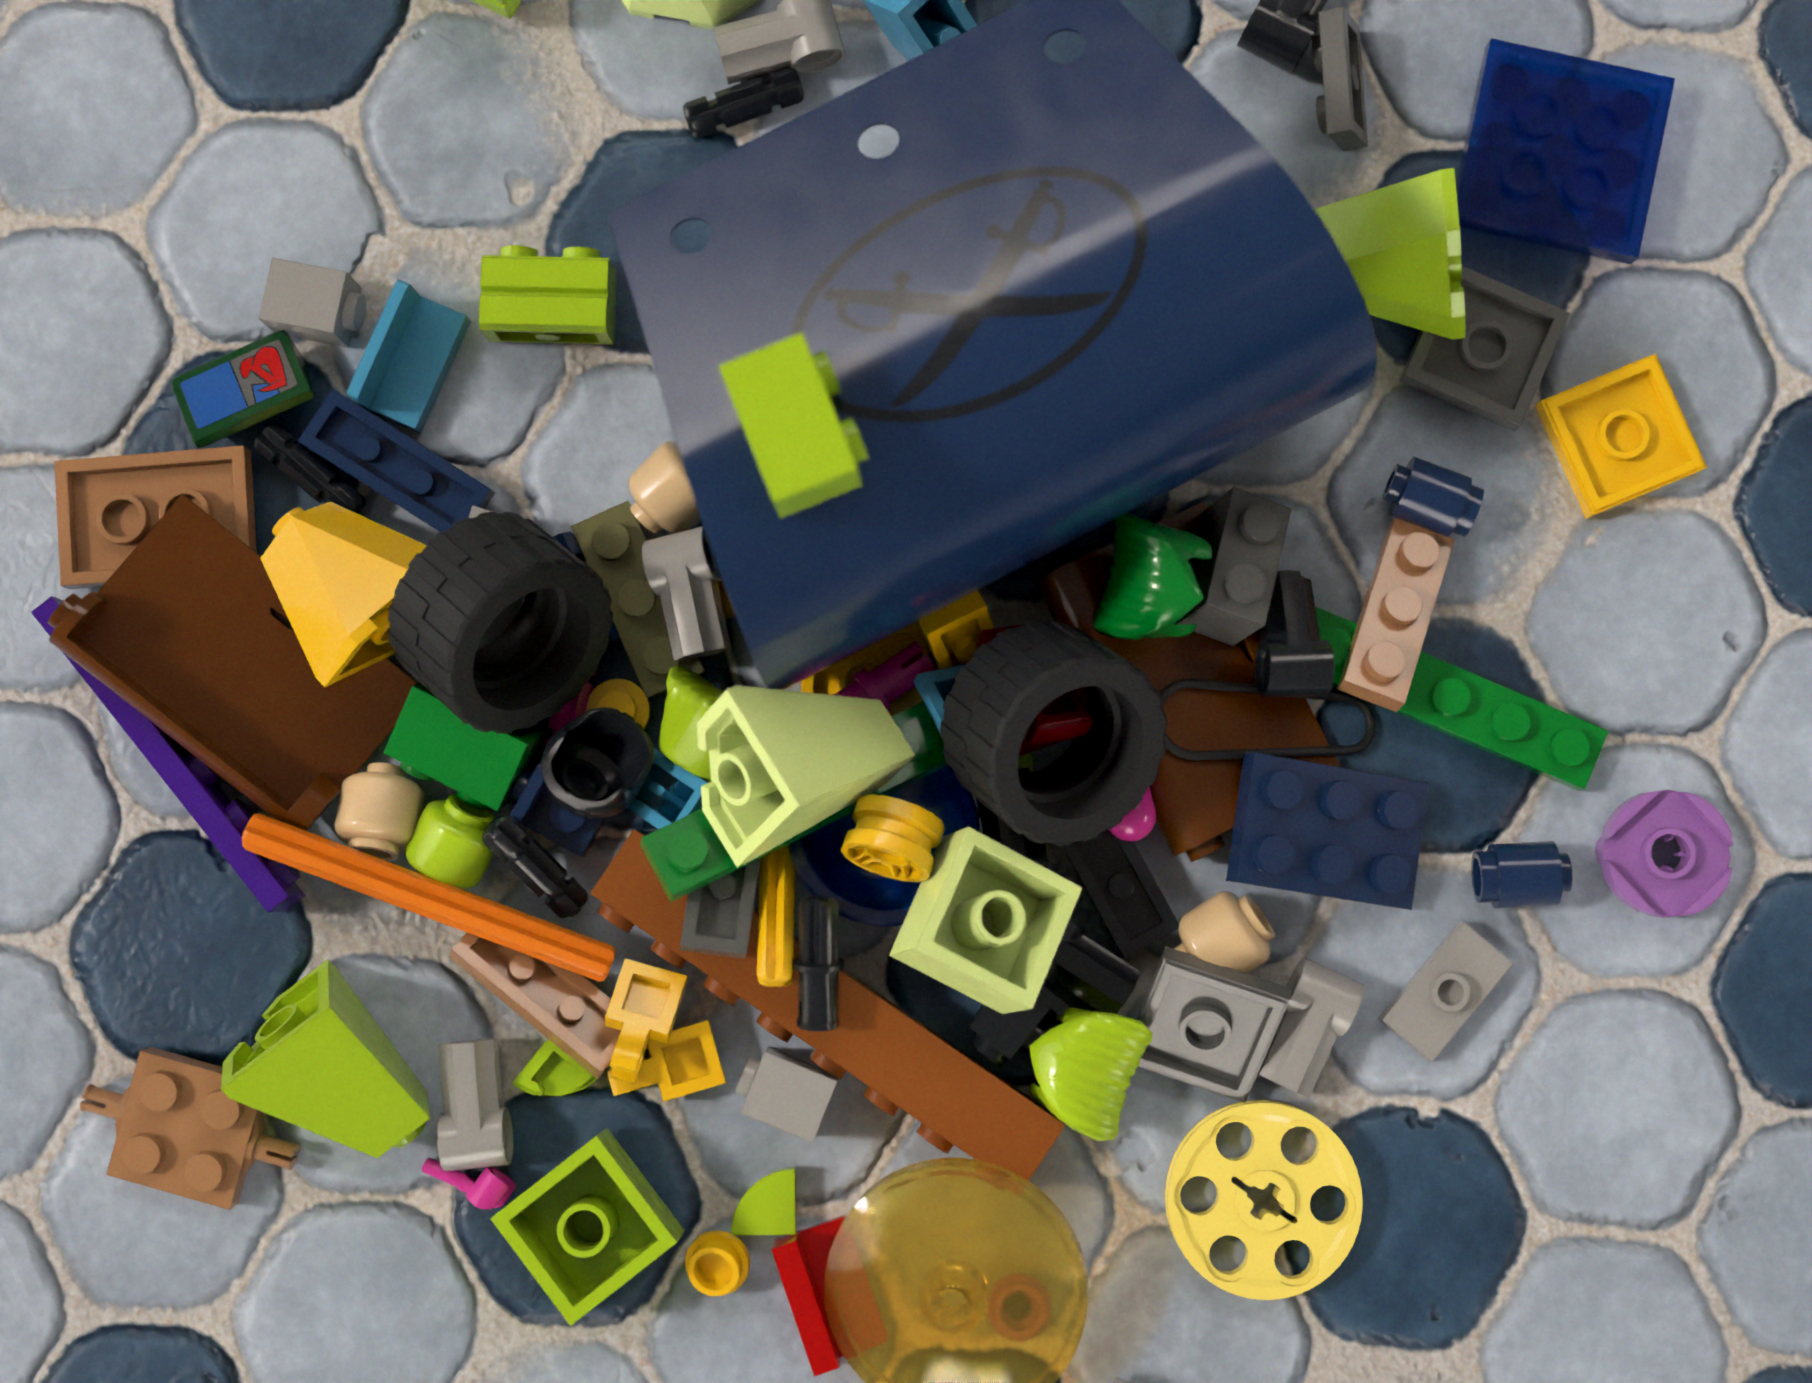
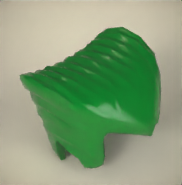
[1092,513,1212,640]

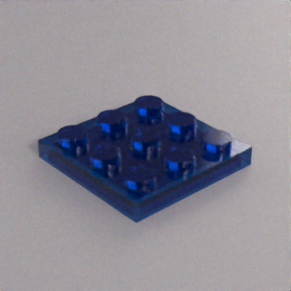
[1456,38,1675,265]

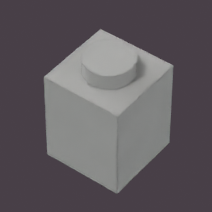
[258,257,366,348]
[735,1047,838,1143]

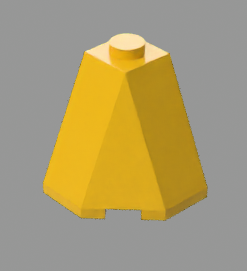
[260,501,427,687]

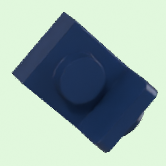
[508,762,607,857]

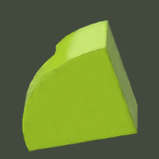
[512,1039,597,1097]
[731,1166,797,1236]

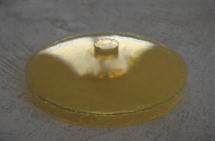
[824,1158,1089,1383]

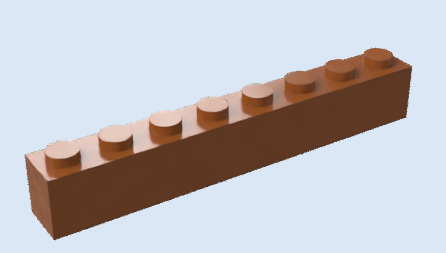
[589,829,1066,1191]

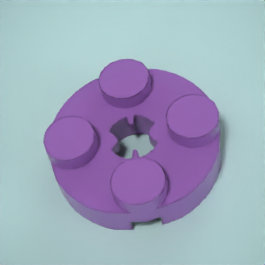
[1595,790,1733,918]

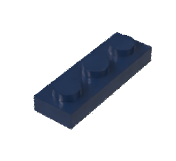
[298,388,495,533]

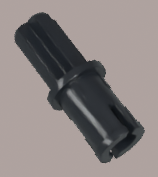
[793,895,845,1032]

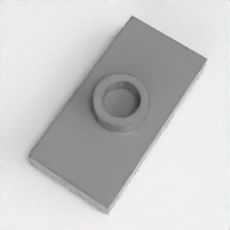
[1378,921,1514,1062]

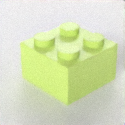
[889,827,1082,1014]

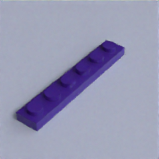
[31,596,306,913]

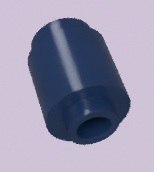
[1383,456,1484,537]
[1471,841,1573,909]

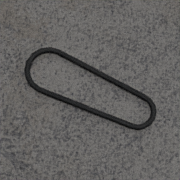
[1160,678,1376,761]

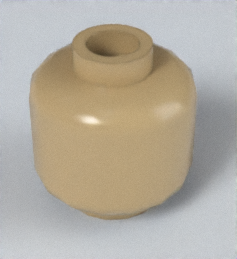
[628,441,701,534]
[335,762,424,861]
[1175,891,1275,974]

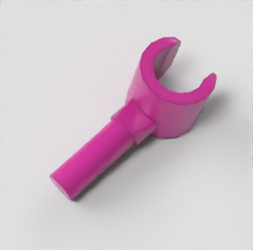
[422,1157,516,1209]

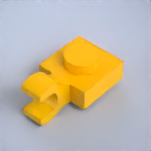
[605,958,687,1085]
[607,1019,726,1102]

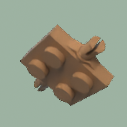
[80,1046,300,1210]

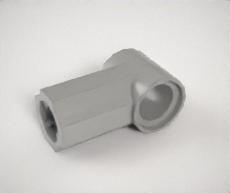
[713,0,845,85]
[642,526,732,661]
[1258,957,1365,1098]
[437,1038,514,1172]

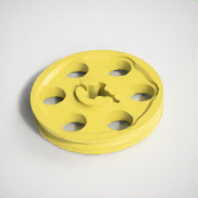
[1165,1100,1363,1300]

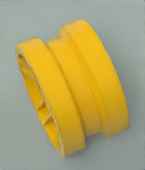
[841,795,945,882]

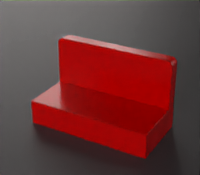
[771,1215,888,1377]

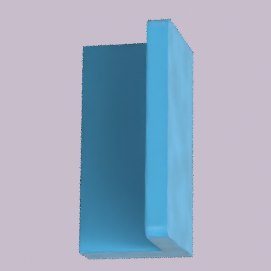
[347,279,471,434]

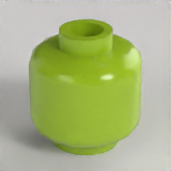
[404,794,495,890]

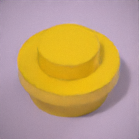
[586,679,650,730]
[685,1230,751,1296]

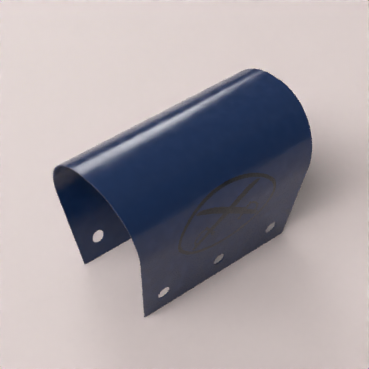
[607,0,1377,690]

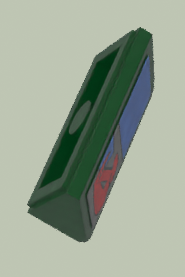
[172,330,314,449]

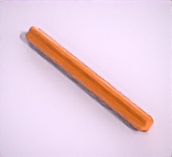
[242,813,616,982]

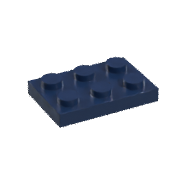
[1226,752,1429,910]

